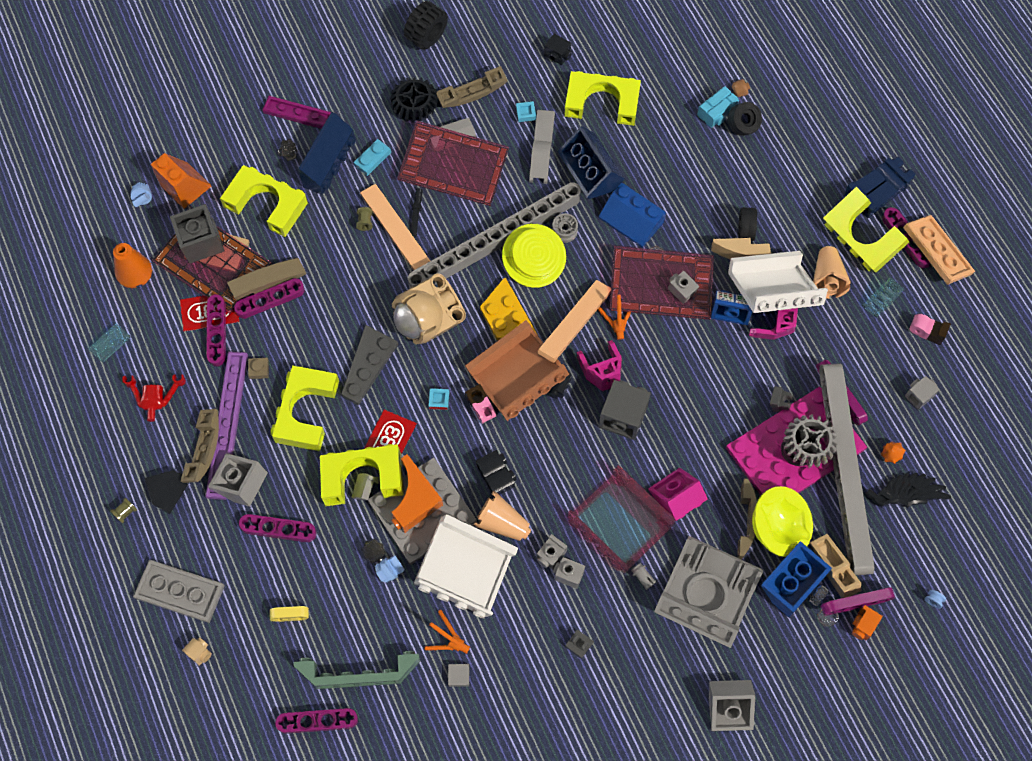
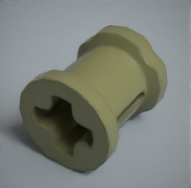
[356,207,373,231]
[110,498,137,524]

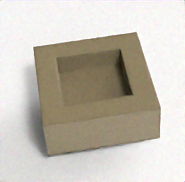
[248,358,269,379]

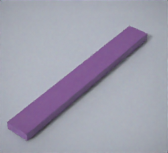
[205,352,248,500]

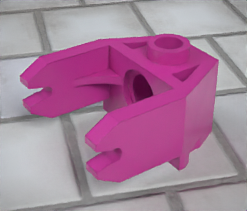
[749,308,798,340]
[577,340,622,391]

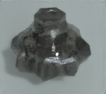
[278,139,298,161]
[361,539,385,564]

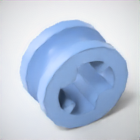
[925,590,946,609]

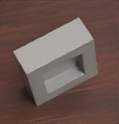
[448,664,469,687]

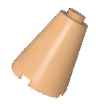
[813,246,851,299]
[473,491,531,541]

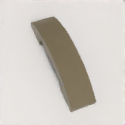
[436,66,508,108]
[181,409,219,483]
[737,479,757,560]

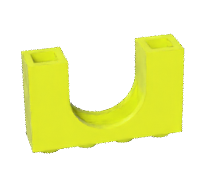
[565,71,641,126]
[220,165,308,237]
[823,187,909,273]
[271,365,339,451]
[320,444,404,506]

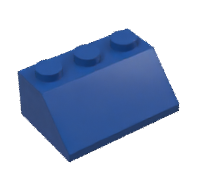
[599,183,666,248]
[761,541,832,618]

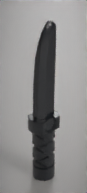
[412,188,423,237]

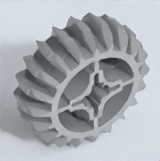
[783,414,838,468]

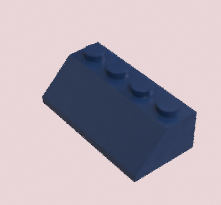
[298,112,356,195]
[557,126,625,199]

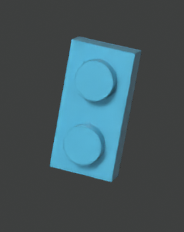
[353,139,391,176]

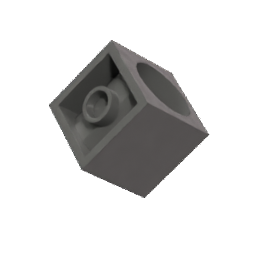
[170,204,225,264]
[599,380,651,440]

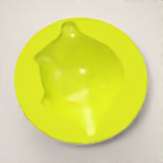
[502,224,566,288]
[752,486,813,557]

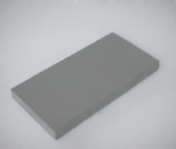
[133,560,225,623]

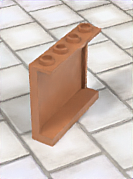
[465,320,569,421]

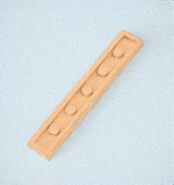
[360,184,430,271]
[538,280,612,363]

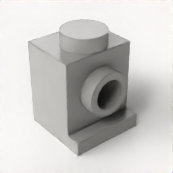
[537,534,568,570]

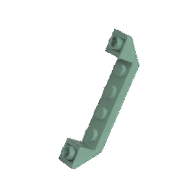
[294,651,420,689]

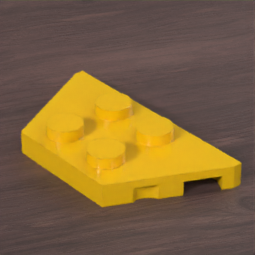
[480,278,538,340]

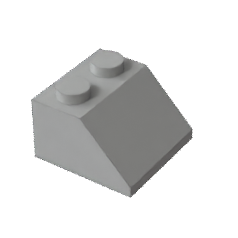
[208,453,268,507]
[709,680,755,731]

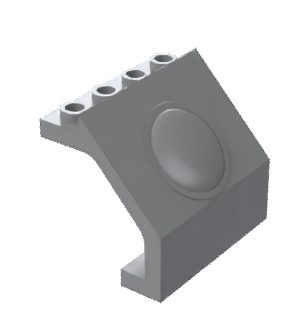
[654,536,763,648]

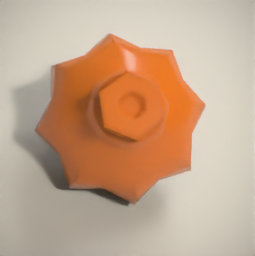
[881,441,906,464]

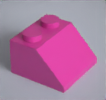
[648,468,708,521]

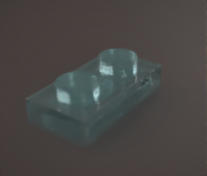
[88,323,131,363]

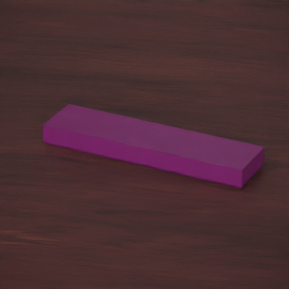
[263,96,331,129]

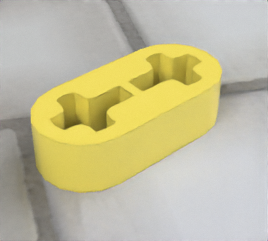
[270,606,309,622]

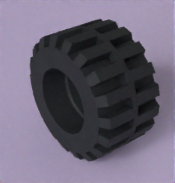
[404,1,448,50]

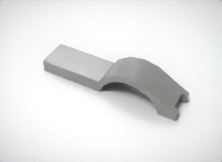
[529,110,555,184]

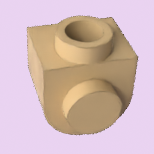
[182,637,212,666]

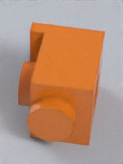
[852,605,883,640]

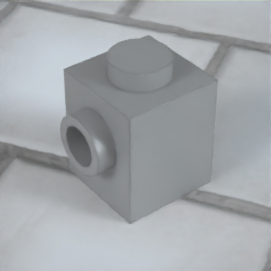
[668,271,699,304]
[905,376,940,410]
[553,557,585,589]

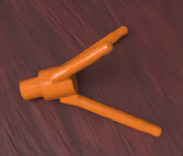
[598,294,632,340]
[424,610,470,654]

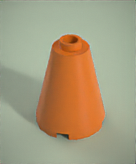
[113,243,153,288]

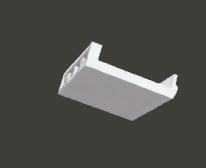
[728,251,828,313]
[414,514,518,618]

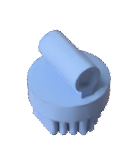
[131,182,152,207]
[375,555,405,583]

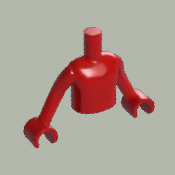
[122,374,186,422]

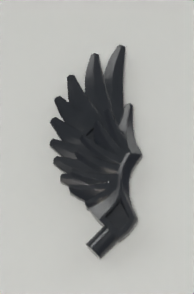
[865,473,951,508]

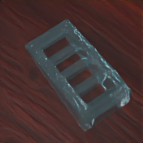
[862,277,904,318]

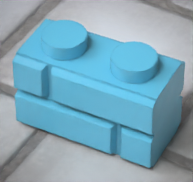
[697,86,739,128]

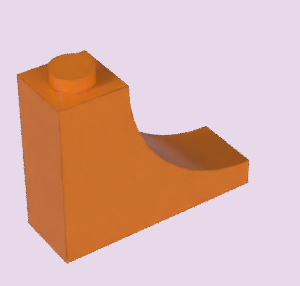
[391,454,443,533]

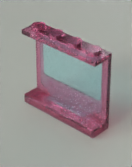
[568,465,676,574]

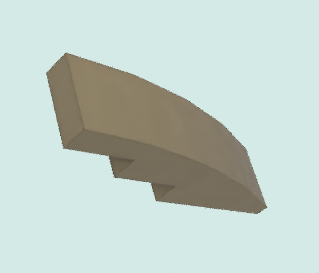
[227,258,307,300]

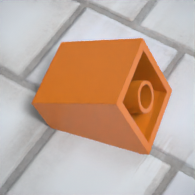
[150,153,212,208]

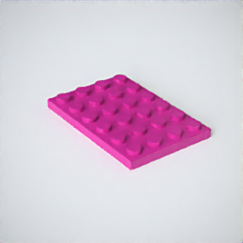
[726,387,867,495]

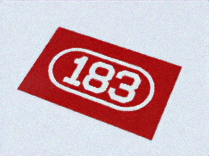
[180,292,239,331]
[364,409,417,454]

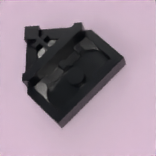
[145,470,189,514]

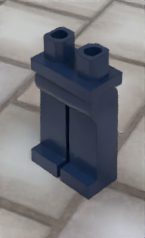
[844,157,915,218]

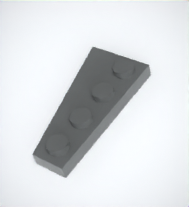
[342,325,399,406]

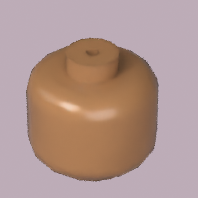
[732,79,750,97]

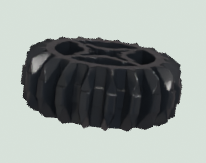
[390,77,438,123]

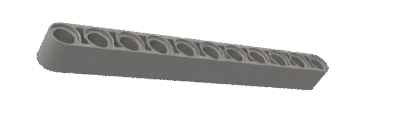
[408,183,581,288]
[819,363,874,575]

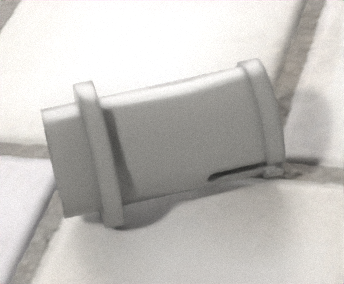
[631,563,656,590]

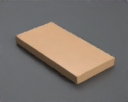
[903,215,975,285]

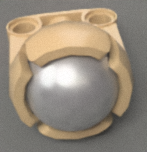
[392,273,466,344]

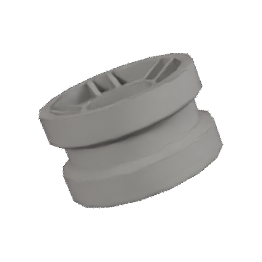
[552,213,578,243]

